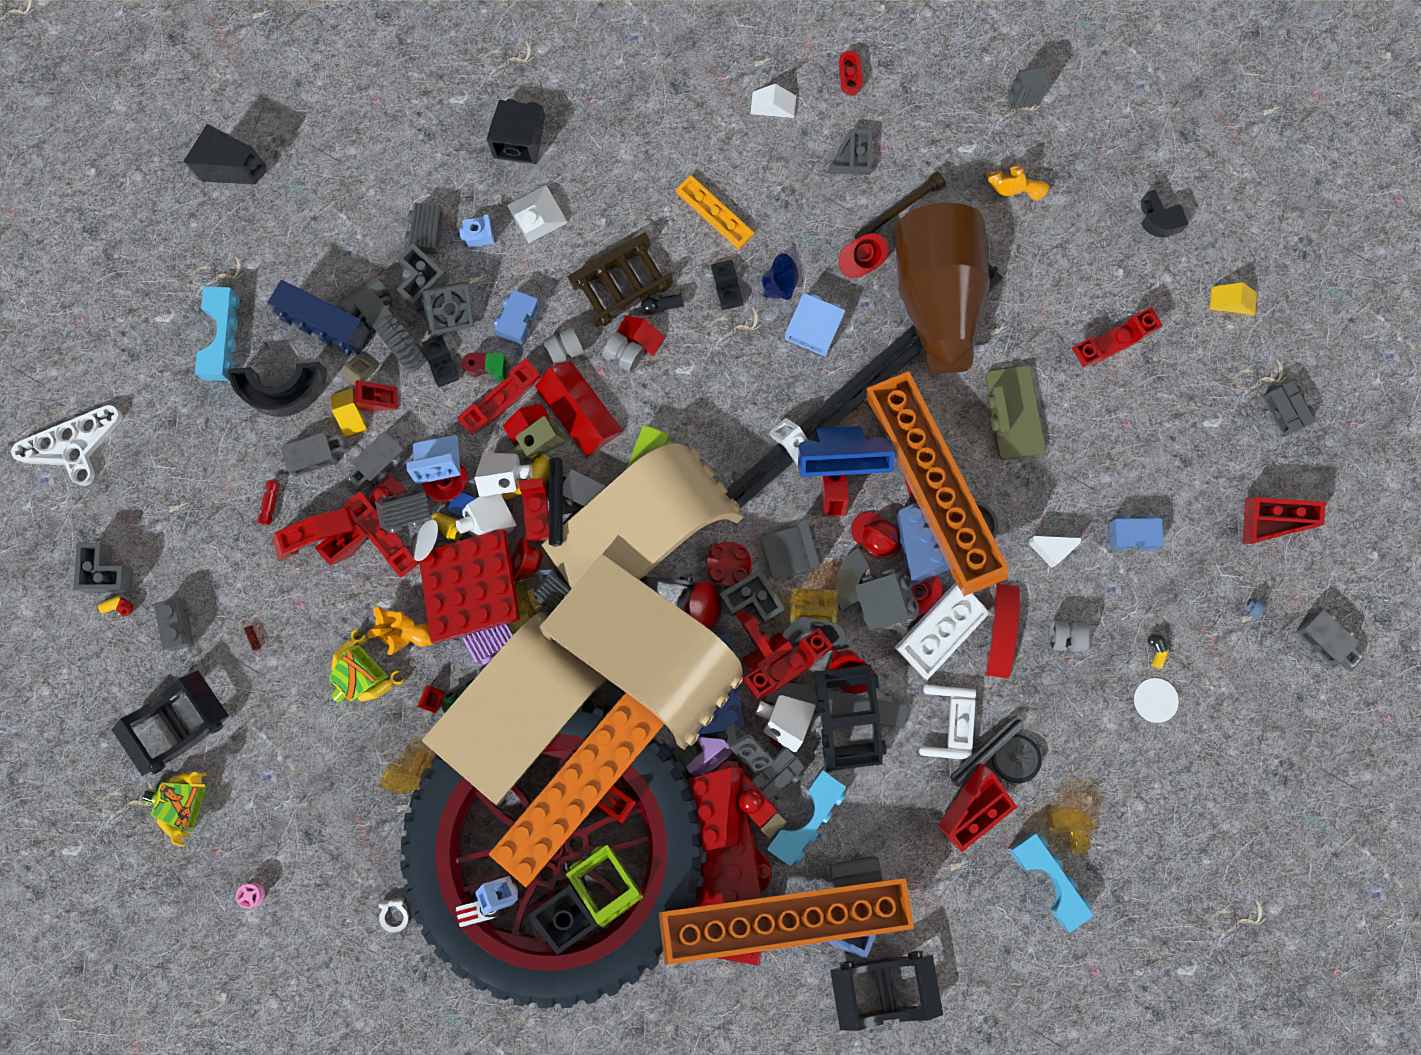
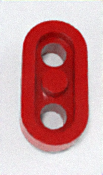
[838,51,863,95]

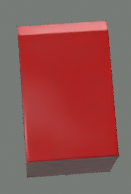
[616,315,665,357]
[355,380,398,412]
[502,403,551,445]
[315,519,367,566]
[597,786,638,824]

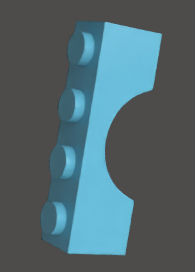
[195,287,240,381]
[766,770,846,867]
[1008,833,1094,933]

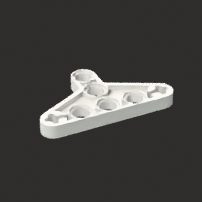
[11,405,122,486]

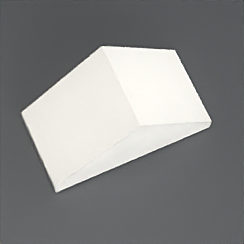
[751,84,796,118]
[1029,536,1081,568]

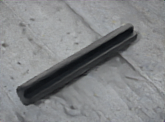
[549,457,563,547]
[950,717,1023,787]

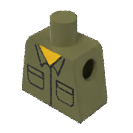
[510,416,567,461]

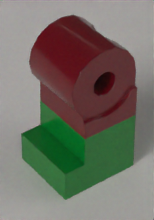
[462,353,507,381]

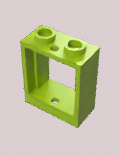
[566,845,644,927]

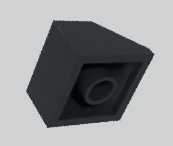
[528,878,598,955]

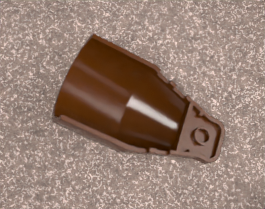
[895,203,990,374]

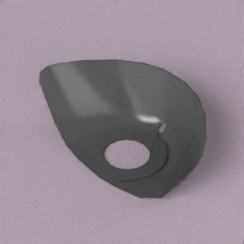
[783,617,849,651]

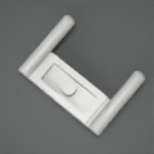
[919,685,976,760]

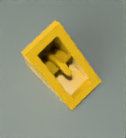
[1209,282,1257,315]
[331,388,367,437]

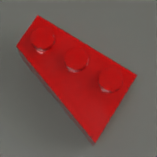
[1242,497,1326,544]
[938,763,1017,853]
[689,767,743,852]

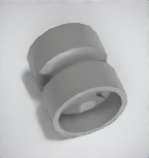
[543,327,584,365]
[602,332,644,373]
[1049,620,1089,652]

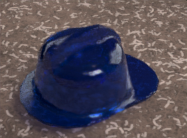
[762,253,798,300]

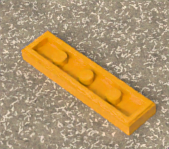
[675,175,755,250]

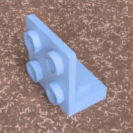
[406,435,461,484]

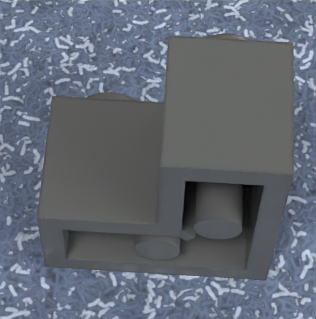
[397,243,449,312]
[74,543,133,593]
[720,569,785,624]

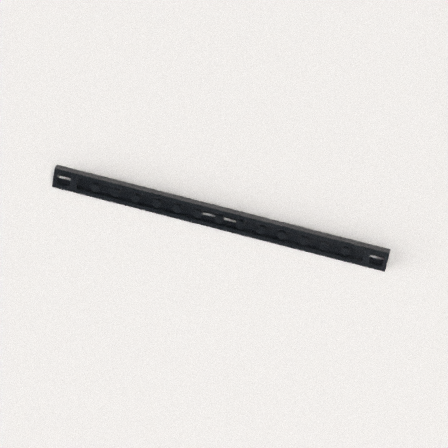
[726,263,1003,508]

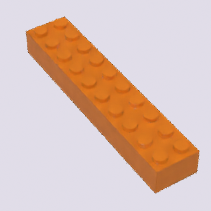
[867,371,1009,597]
[488,693,665,887]
[659,878,914,965]

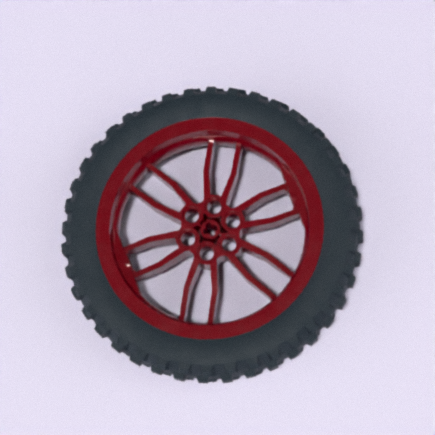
[400,699,707,1009]

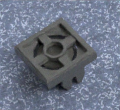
[420,281,474,335]

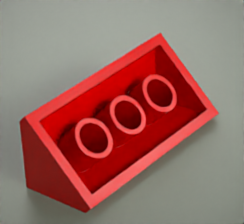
[534,360,624,458]

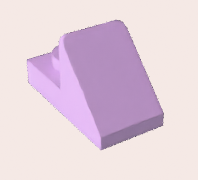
[686,737,734,777]

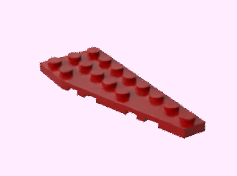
[696,760,763,966]

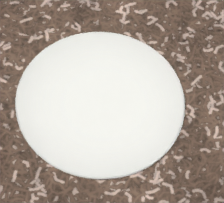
[413,520,438,561]
[1134,678,1179,723]

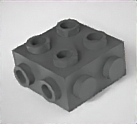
[855,569,919,631]

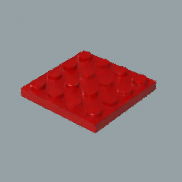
[419,529,521,644]

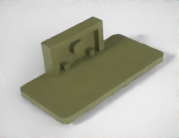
[985,366,1045,460]

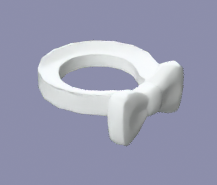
[379,897,409,932]

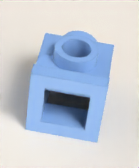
[459,214,495,248]
[475,876,518,915]

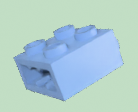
[784,293,845,357]

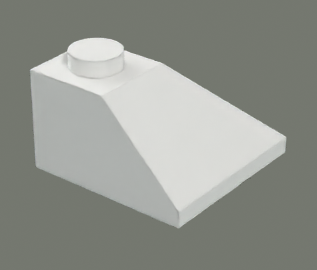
[507,185,567,243]

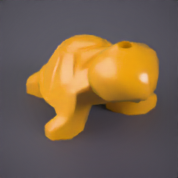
[986,163,1050,201]
[367,606,434,655]

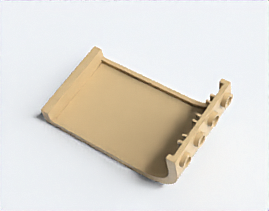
[542,443,744,588]
[540,554,743,750]
[421,612,610,806]

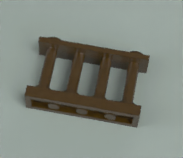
[567,232,673,328]

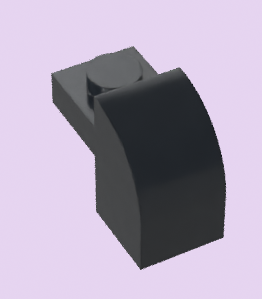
[1141,189,1189,237]

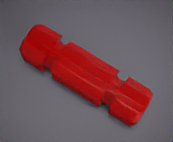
[257,480,280,525]

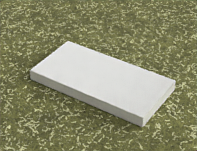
[895,582,990,680]

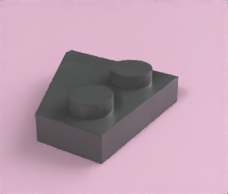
[828,129,873,175]

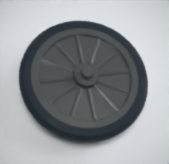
[991,734,1042,784]

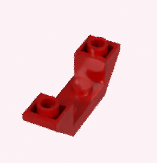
[1072,307,1163,368]
[272,508,355,561]
[743,628,833,698]

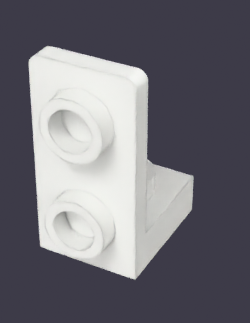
[769,418,809,466]

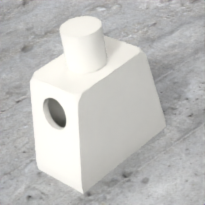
[475,453,533,497]
[456,494,517,537]
[755,695,816,752]

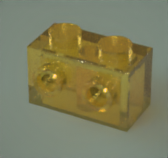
[790,588,838,624]

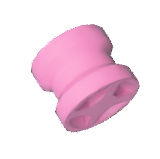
[236,882,266,908]

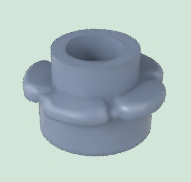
[1245,598,1267,620]

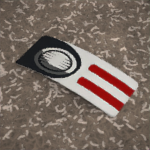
[456,896,505,927]

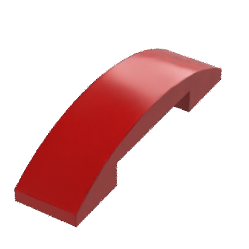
[457,358,541,435]
[341,491,419,578]
[985,583,1020,679]

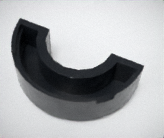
[228,362,327,417]

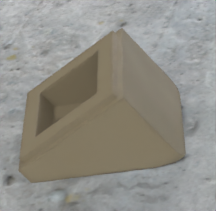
[342,354,376,386]
[758,812,787,840]

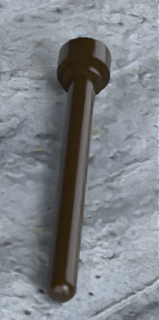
[855,171,946,240]

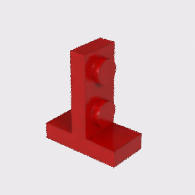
[519,478,549,542]
[736,610,793,672]

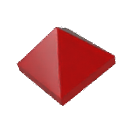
[417,685,446,714]

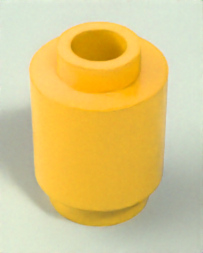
[527,454,550,485]

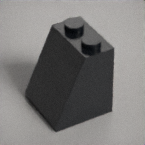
[487,99,545,164]
[183,124,267,185]

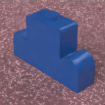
[798,426,895,477]

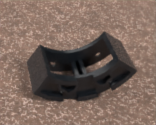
[814,665,887,771]
[830,951,943,1031]

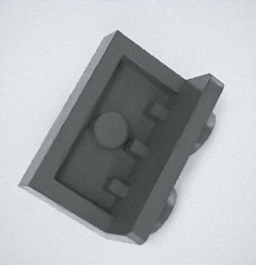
[726,723,774,773]

